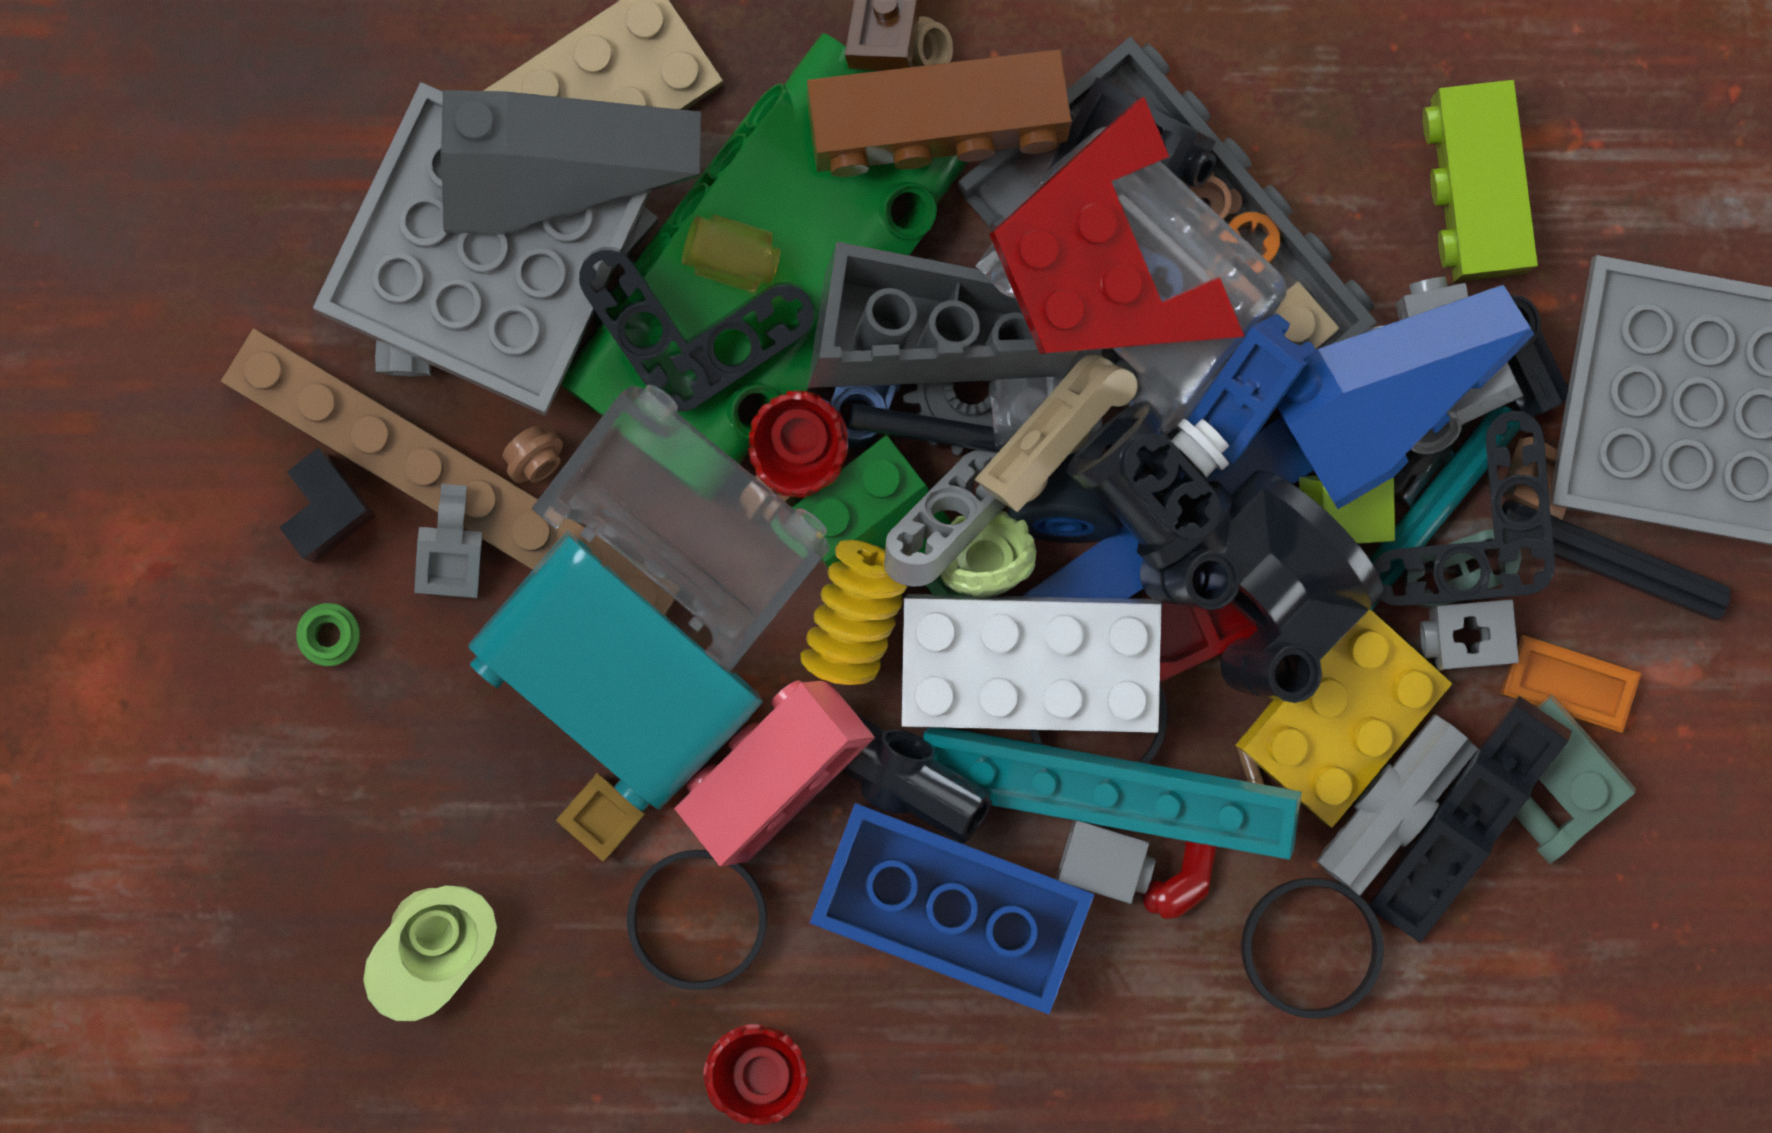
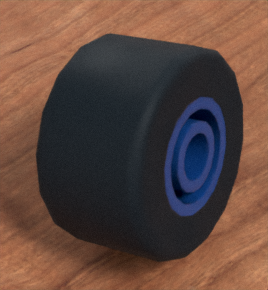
[1007,452,1121,543]

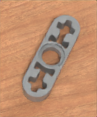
[884,450,1006,586]

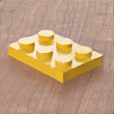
[1235,609,1453,828]

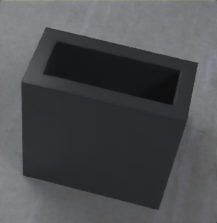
[279,448,376,563]

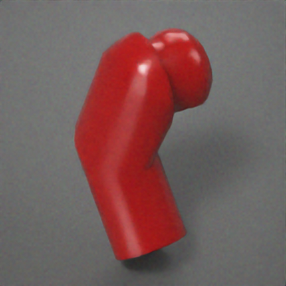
[1143,841,1217,919]

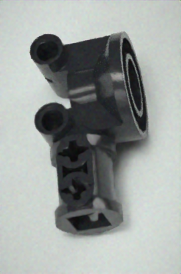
[1066,401,1384,703]

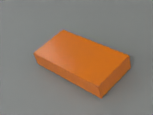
[1500,635,1642,733]

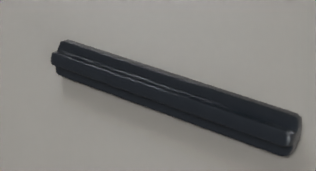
[1501,500,1731,620]

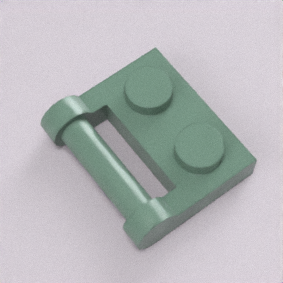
[1515,694,1636,864]

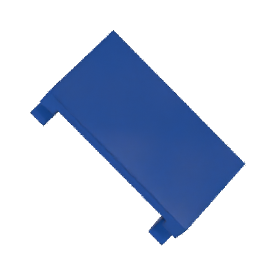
[1187,313,1315,464]

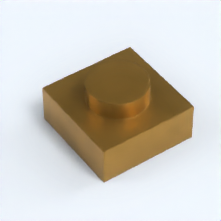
[555,773,646,862]

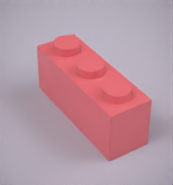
[674,680,875,867]

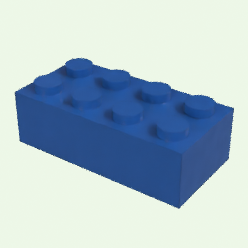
[810,803,1094,1014]

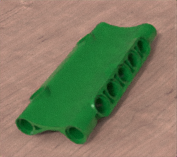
[561,33,969,499]

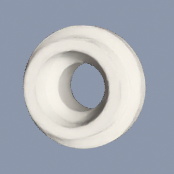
[1172,419,1229,478]

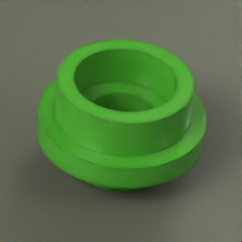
[296,603,360,666]

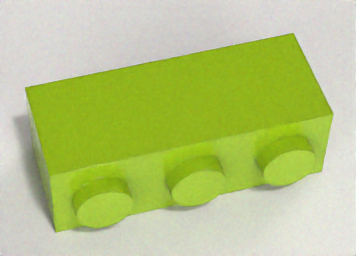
[1423,80,1538,283]

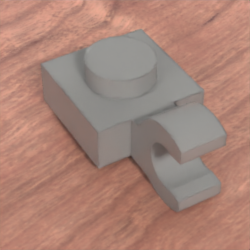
[414,484,482,598]

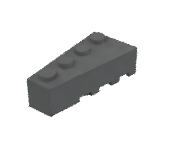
[807,242,1078,388]

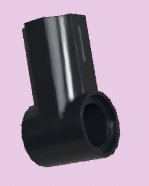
[1507,294,1568,417]

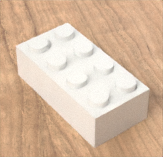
[902,594,1161,732]

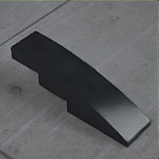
[1369,696,1572,943]

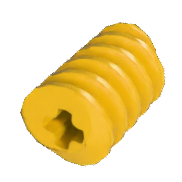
[800,539,908,685]

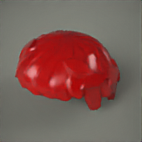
[749,390,848,497]
[703,1024,809,1125]

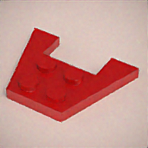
[989,97,1245,354]

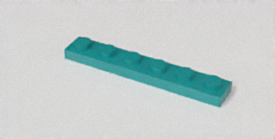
[923,727,1302,860]

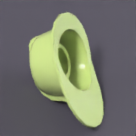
[363,885,497,1021]

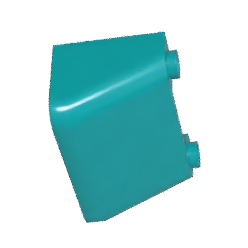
[468,529,763,812]

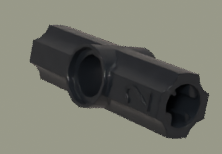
[841,714,992,844]

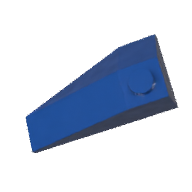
[1277,285,1534,509]

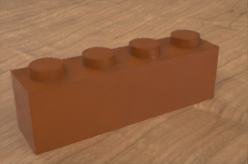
[807,49,1071,177]

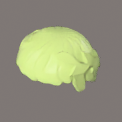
[940,511,1036,598]

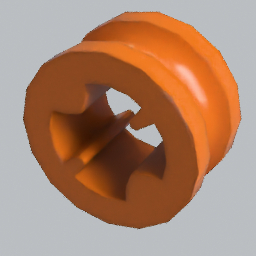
[1222,212,1280,271]

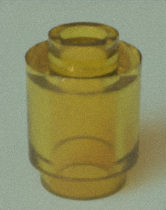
[682,214,780,293]

